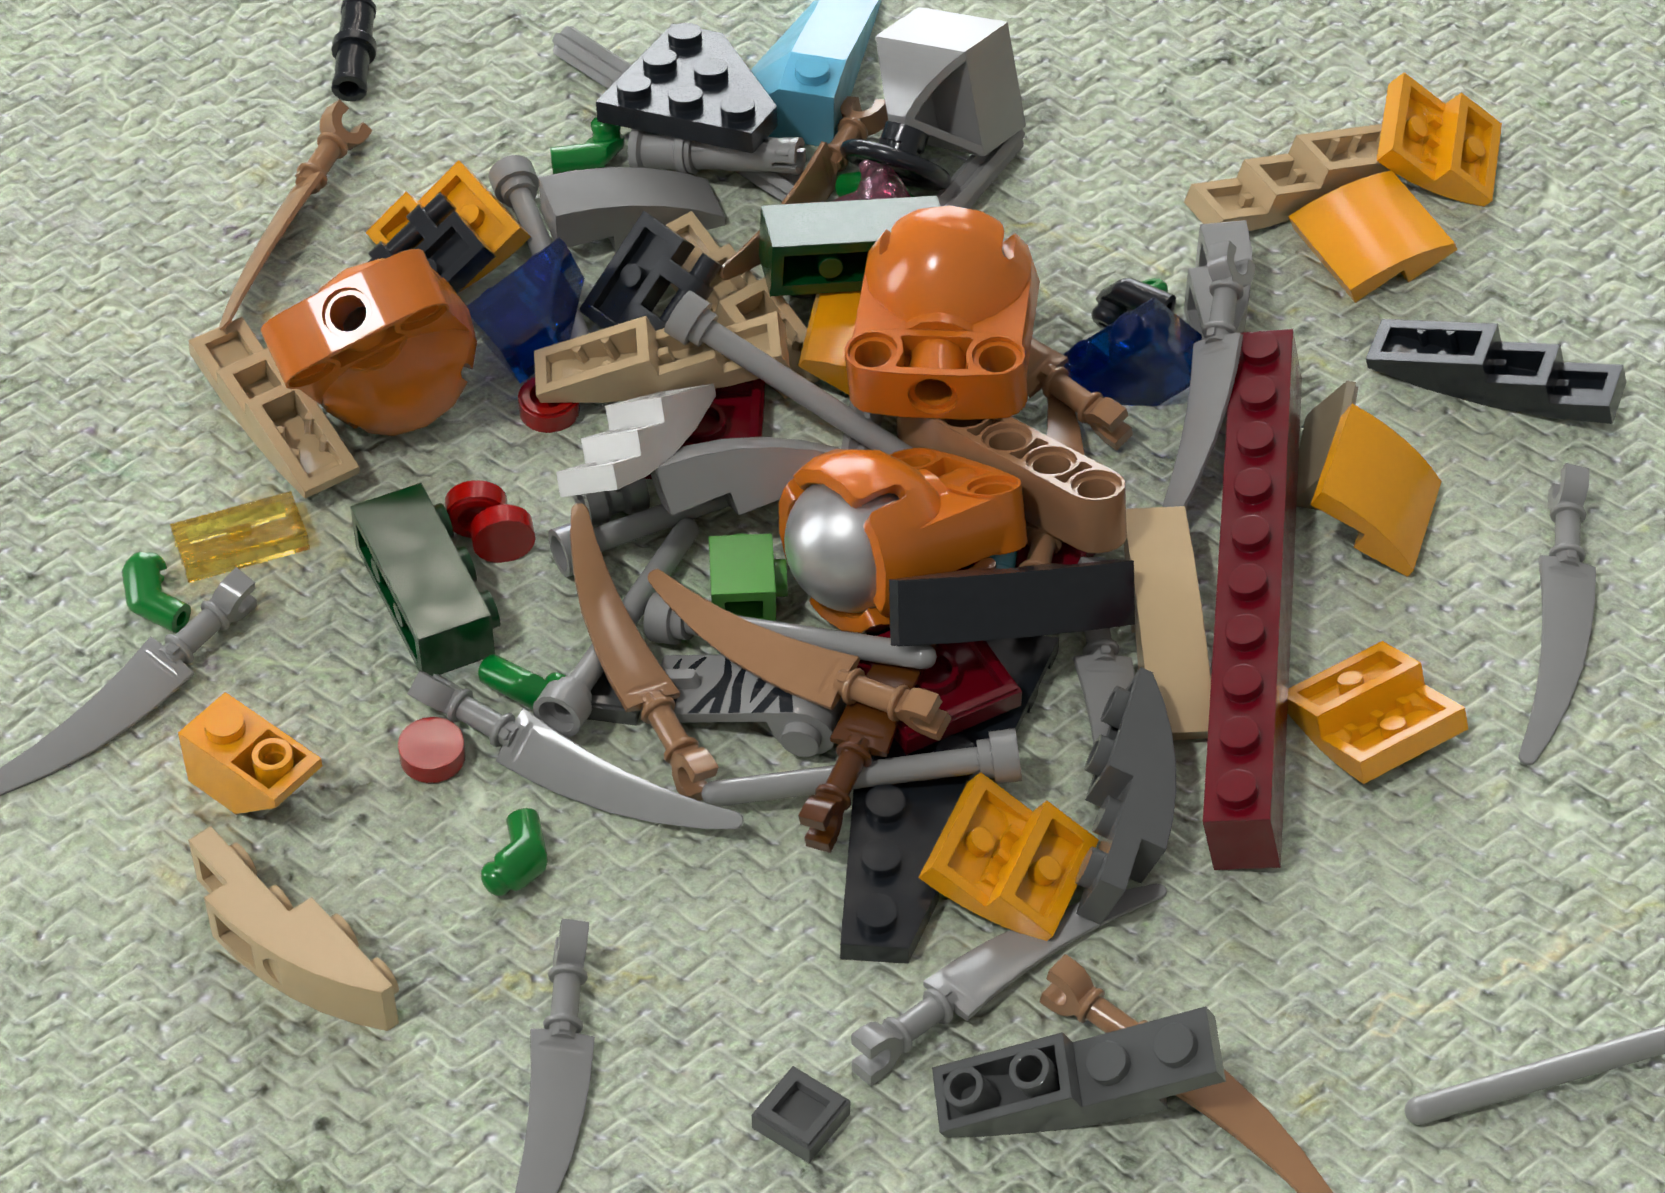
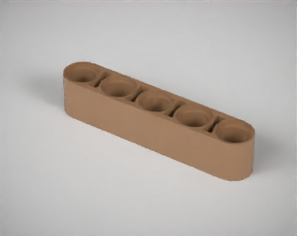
[896,416,1127,553]

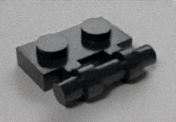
[368,192,496,293]
[579,211,722,331]

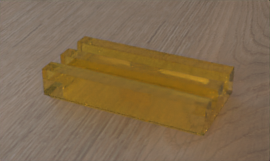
[170,491,310,583]

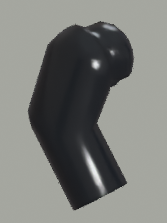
[1091,278,1176,331]

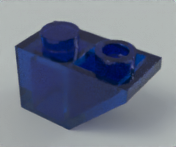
[467,237,585,384]
[1063,297,1202,406]

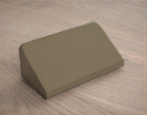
[1297,381,1358,511]

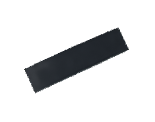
[1366,319,1627,424]
[889,559,1135,647]

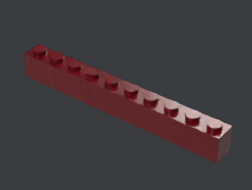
[1203,329,1302,870]

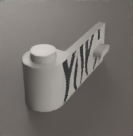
[661,654,846,757]

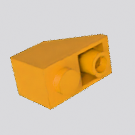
[178,692,323,814]

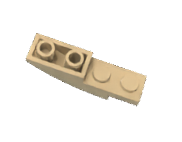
[188,826,399,1031]

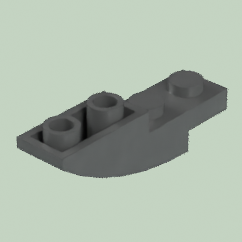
[1075,667,1176,925]
[932,1006,1226,1137]

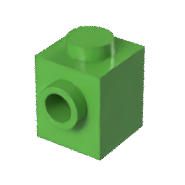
[709,533,788,621]

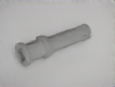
[628,129,806,175]

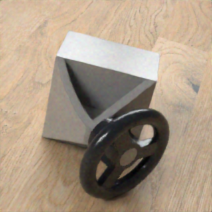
[840,7,1026,191]

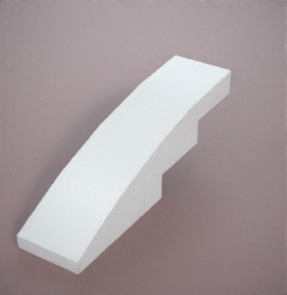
[556,384,716,497]

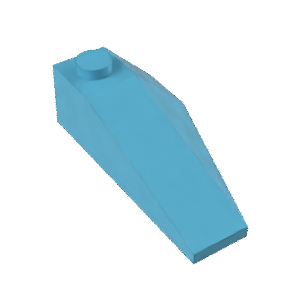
[751,0,882,146]

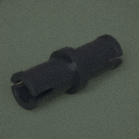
[331,0,377,101]

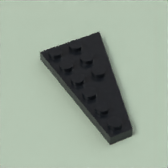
[840,628,1059,964]

